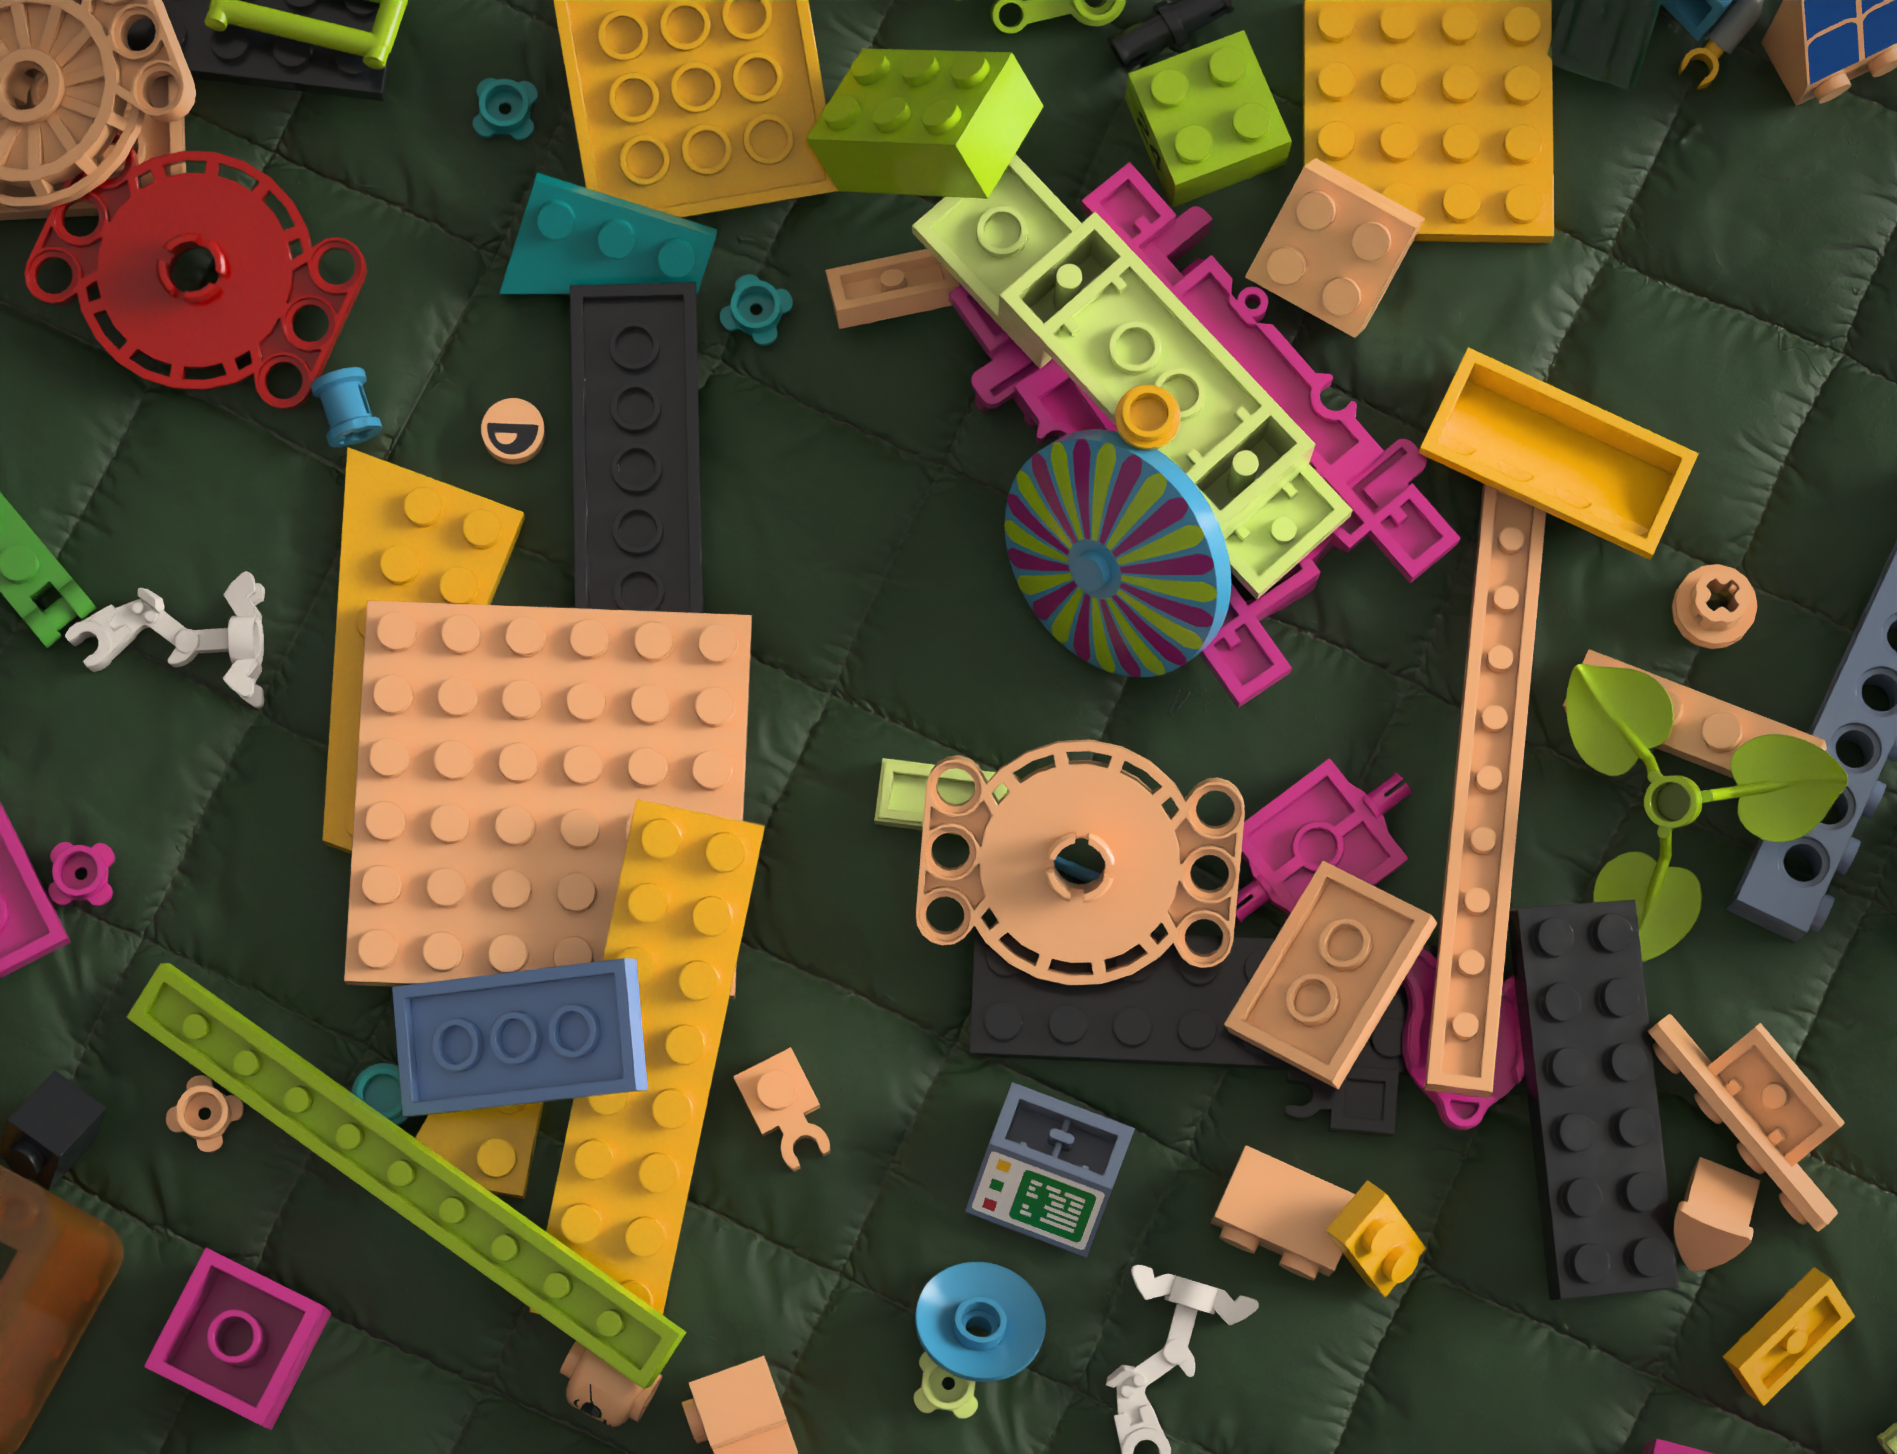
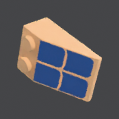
[1761,0,1897,106]

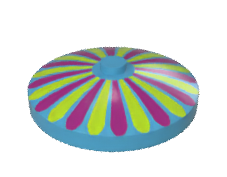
[1004,429,1231,677]

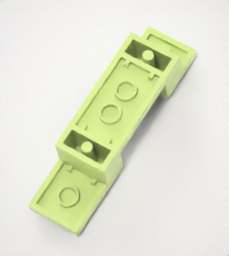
[912,153,1353,600]

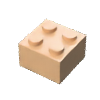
[1245,158,1425,338]

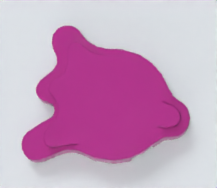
[1402,948,1525,1131]

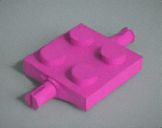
[1235,758,1412,924]

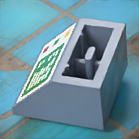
[965,1082,1135,1258]

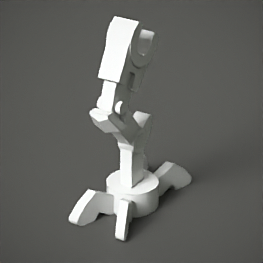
[65,571,265,709]
[1106,1265,1259,1454]

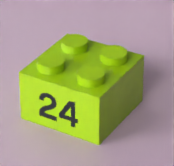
[1125,30,1292,208]

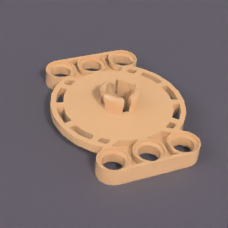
[0,0,196,210]
[916,739,1245,985]

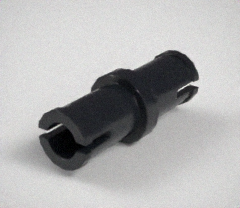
[1107,0,1234,73]

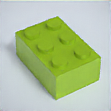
[806,48,1044,199]

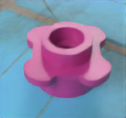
[48,842,115,907]

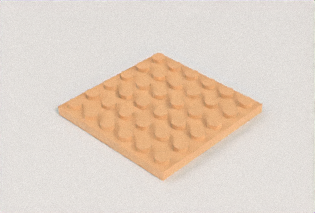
[344,600,752,999]

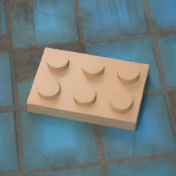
[1224,861,1437,1089]

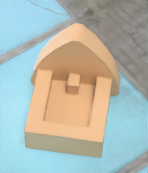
[1674,1157,1760,1272]

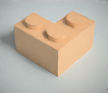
[681,1356,798,1454]

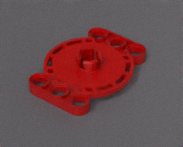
[24,134,367,411]

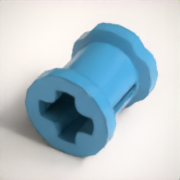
[310,367,383,448]

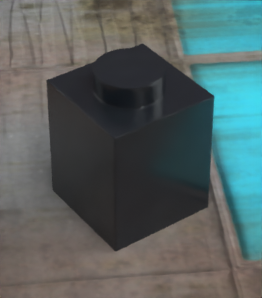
[0,1070,107,1191]

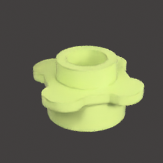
[914,1352,978,1419]

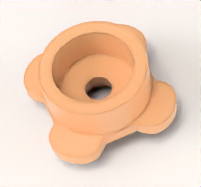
[166,1075,244,1153]

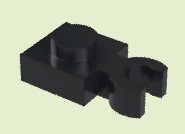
[1284,1066,1399,1137]

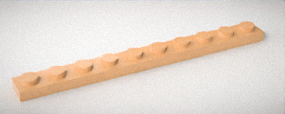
[1424,483,1546,1098]

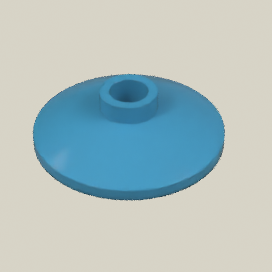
[915,1262,1046,1382]

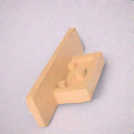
[1648,1014,1845,1232]

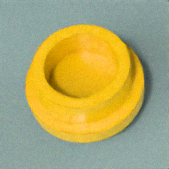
[1115,385,1181,450]

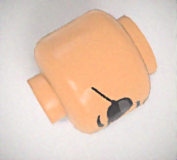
[560,1341,662,1427]

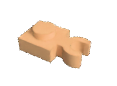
[733,1047,830,1172]

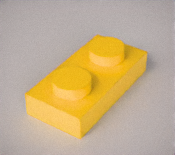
[1326,1180,1426,1298]
[1723,1267,1855,1406]

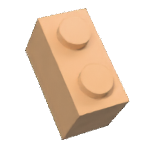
[1211,1145,1355,1281]

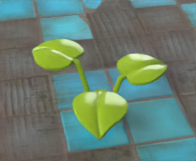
[1566,664,1848,962]

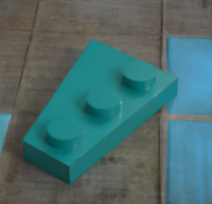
[499,173,717,294]

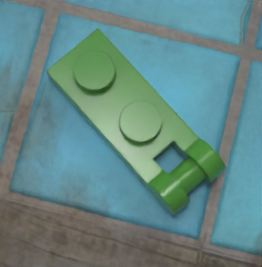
[0,492,97,648]

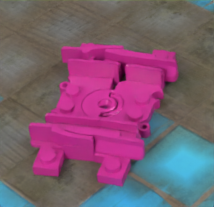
[949,162,1461,708]

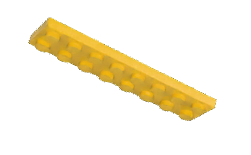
[529,799,765,1315]

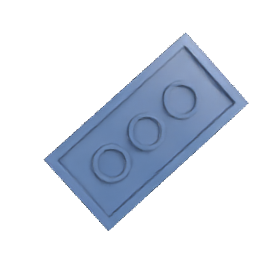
[392,958,648,1117]

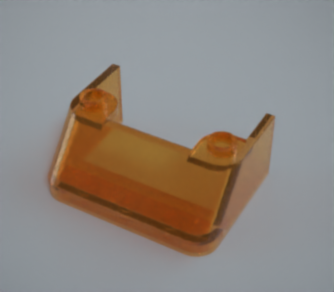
[0,1165,124,1454]

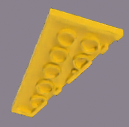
[323,447,526,854]

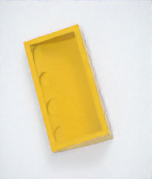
[1418,347,1699,560]

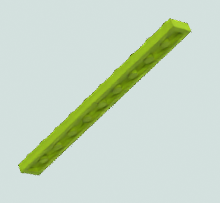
[126,963,686,1389]

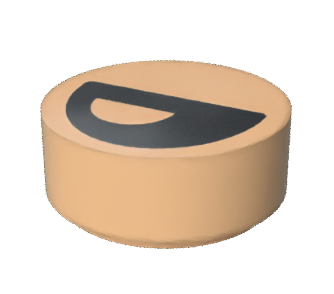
[481,398,546,465]

